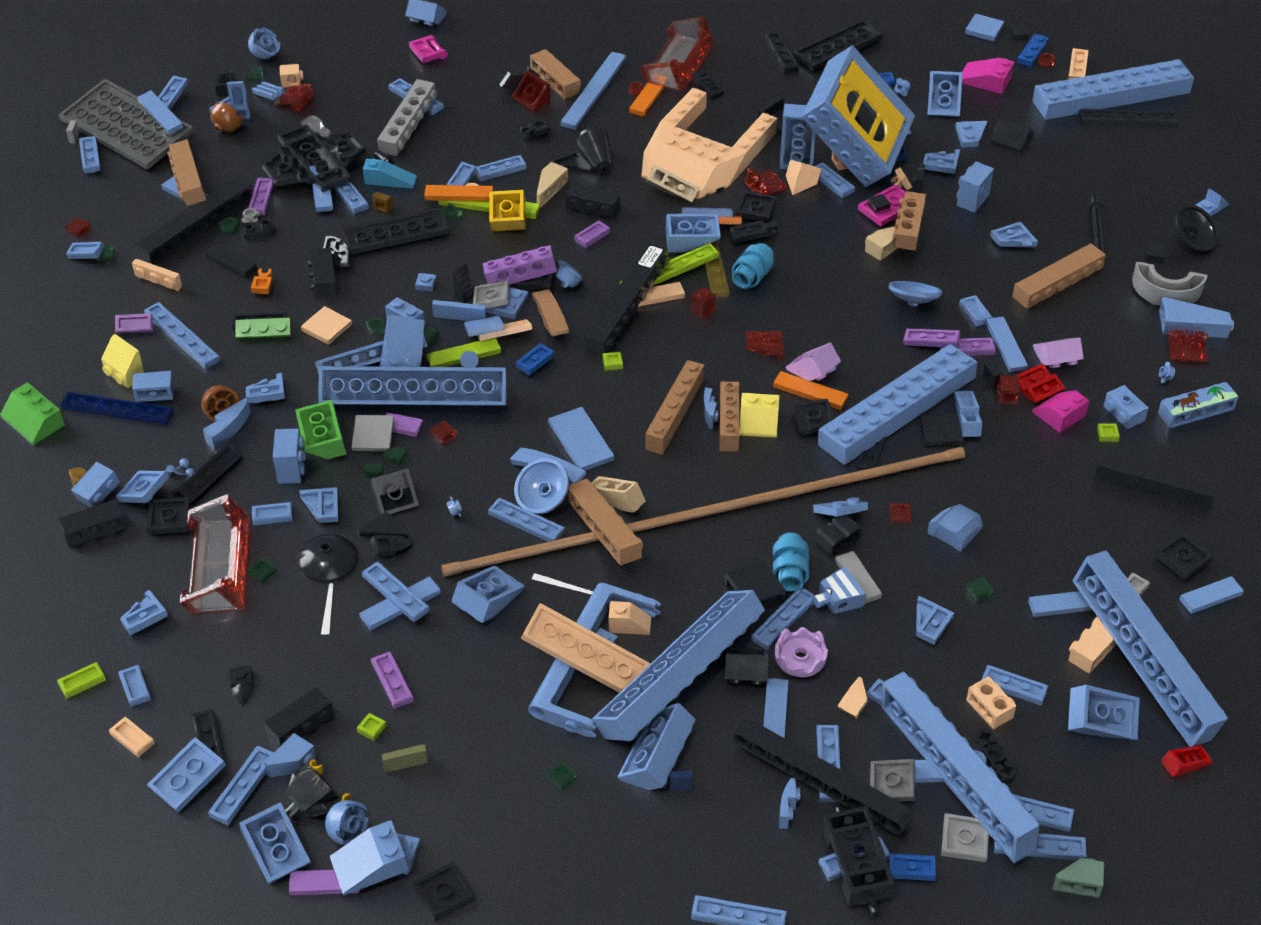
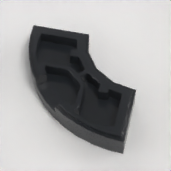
[499,66,541,91]
[323,236,352,268]

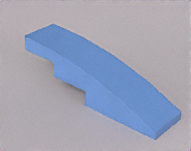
[510,447,586,485]

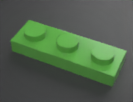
[236,318,291,339]

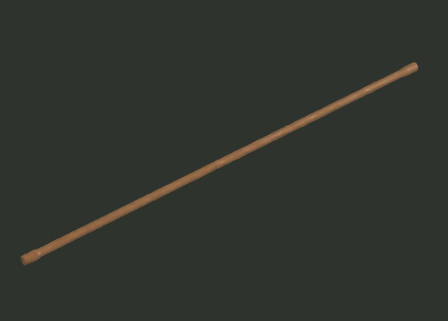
[441,447,965,577]

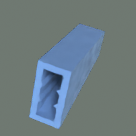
[1159,297,1234,338]

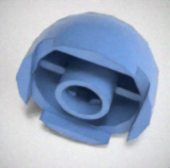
[248,27,280,60]
[325,800,369,846]

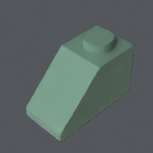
[1053,858,1104,898]

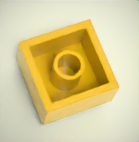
[489,190,526,232]

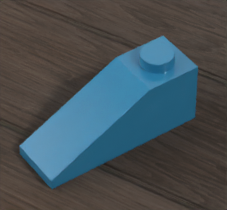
[363,159,417,189]

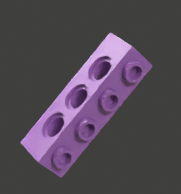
[483,245,557,284]

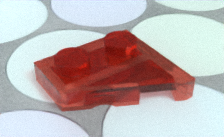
[746,331,784,361]

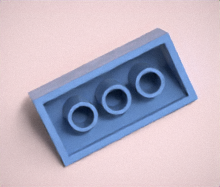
[617,703,696,790]

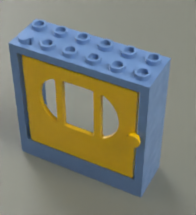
[801,45,915,187]

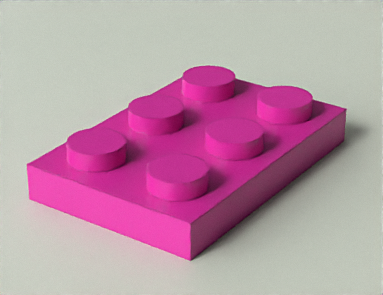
[858,185,905,227]

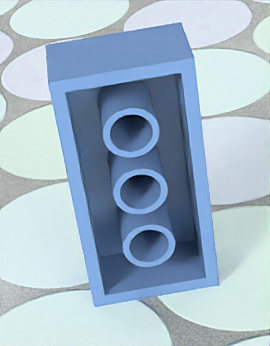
[779,104,816,169]

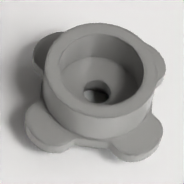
[241,208,260,224]

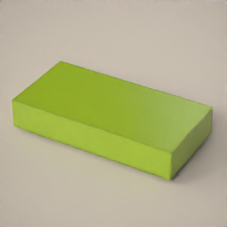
[57,662,106,699]

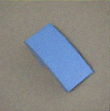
[704,388,719,429]
[779,778,800,829]

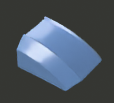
[927,504,983,552]

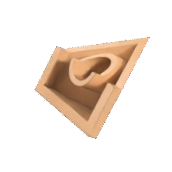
[786,160,822,195]

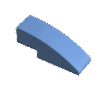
[227,81,251,119]
[954,391,982,437]
[203,398,250,450]

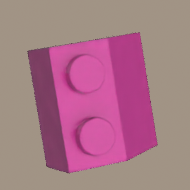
[1033,390,1089,433]

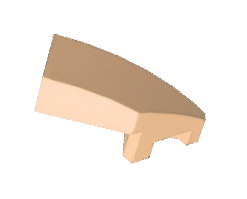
[838,677,868,719]

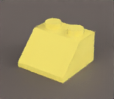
[101,334,144,389]
[739,393,779,438]

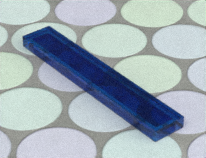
[60,391,173,425]

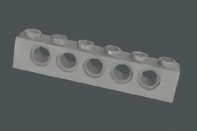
[377,79,437,156]

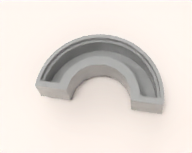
[1132,261,1208,306]

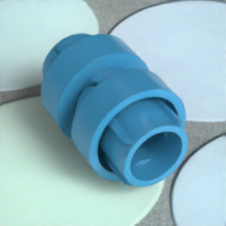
[732,243,774,289]
[773,533,809,591]

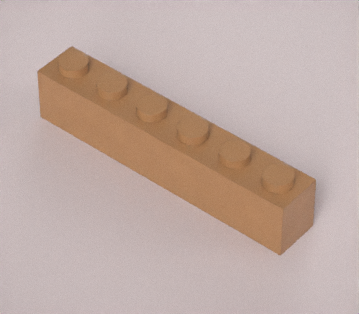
[167,139,206,206]
[1012,243,1106,308]
[645,360,704,455]
[567,479,643,566]

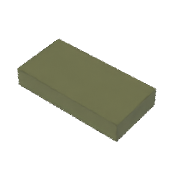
[382,744,428,773]

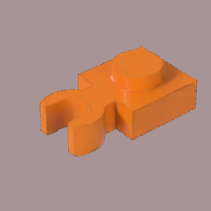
[251,268,272,294]

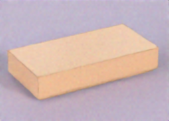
[109,717,155,757]

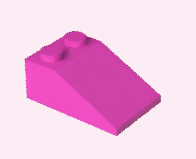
[962,58,1014,94]

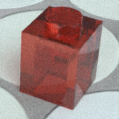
[690,286,716,319]
[997,375,1020,404]

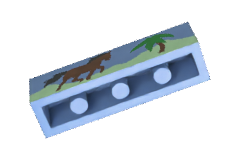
[1158,382,1238,428]

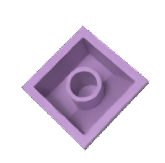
[1033,337,1084,368]
[786,342,841,381]

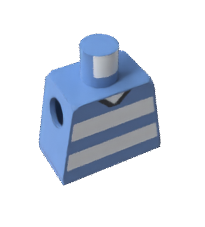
[813,567,866,614]

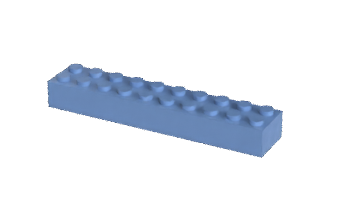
[1032,59,1194,120]
[818,344,977,465]
[318,366,508,406]
[1072,551,1228,747]
[592,590,765,741]
[882,671,1039,863]

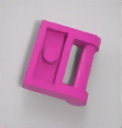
[409,35,448,63]

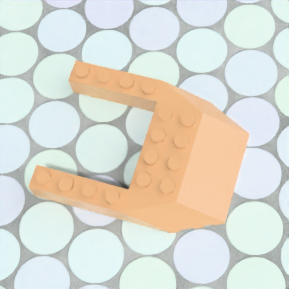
[641,88,777,199]

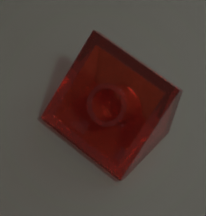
[511,70,551,112]

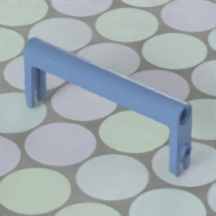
[528,583,661,738]

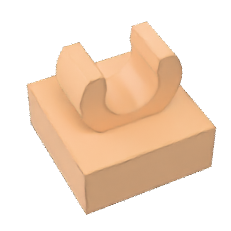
[891,167,912,191]

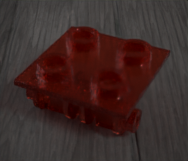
[274,83,315,111]
[742,168,788,195]
[1168,329,1208,362]

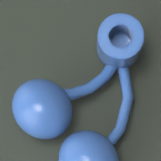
[165,458,194,476]

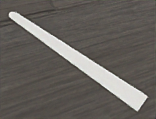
[532,573,593,594]
[321,583,333,634]

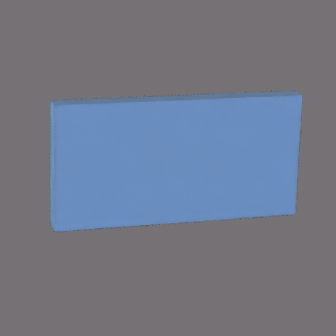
[548,407,614,471]

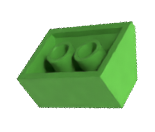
[0,382,65,445]
[295,400,346,459]

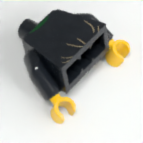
[285,759,351,820]

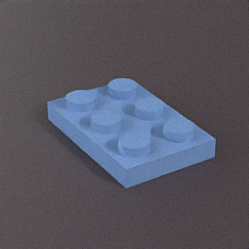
[147,737,226,813]

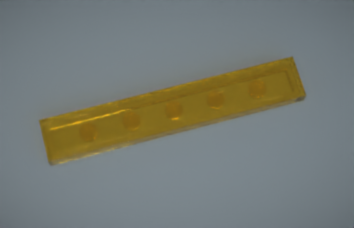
[700,240,729,298]

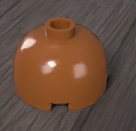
[210,101,244,132]
[201,385,240,422]

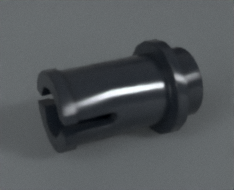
[374,150,394,164]

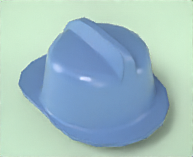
[556,260,584,288]

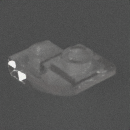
[301,116,331,137]

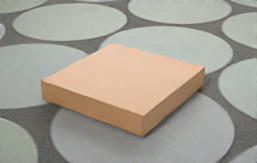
[301,306,352,345]

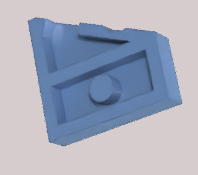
[990,222,1038,247]

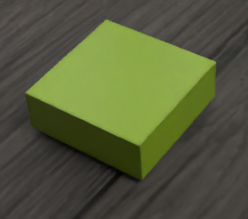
[603,352,623,371]
[1097,424,1120,442]
[356,713,387,741]

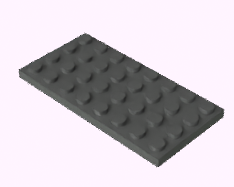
[58,79,194,170]

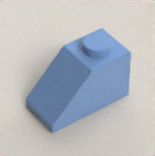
[264,733,316,777]

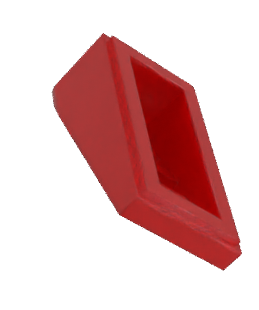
[1162,745,1213,777]

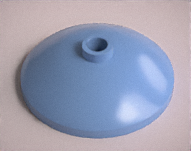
[889,281,942,306]
[514,458,569,514]

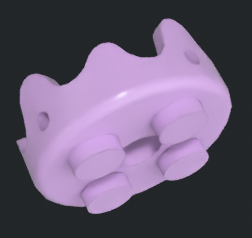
[775,627,828,677]

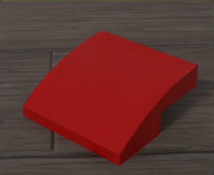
[1012,363,1066,403]

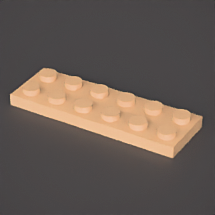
[520,603,650,693]

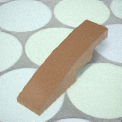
[532,289,569,336]

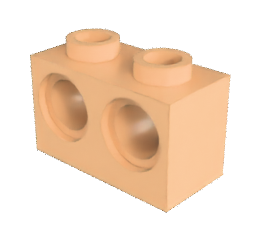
[966,676,1016,730]

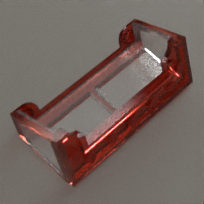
[641,16,714,91]
[180,494,251,614]

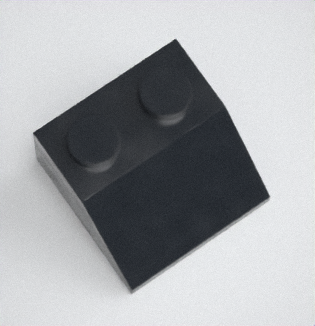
[368,468,419,515]
[725,648,769,684]

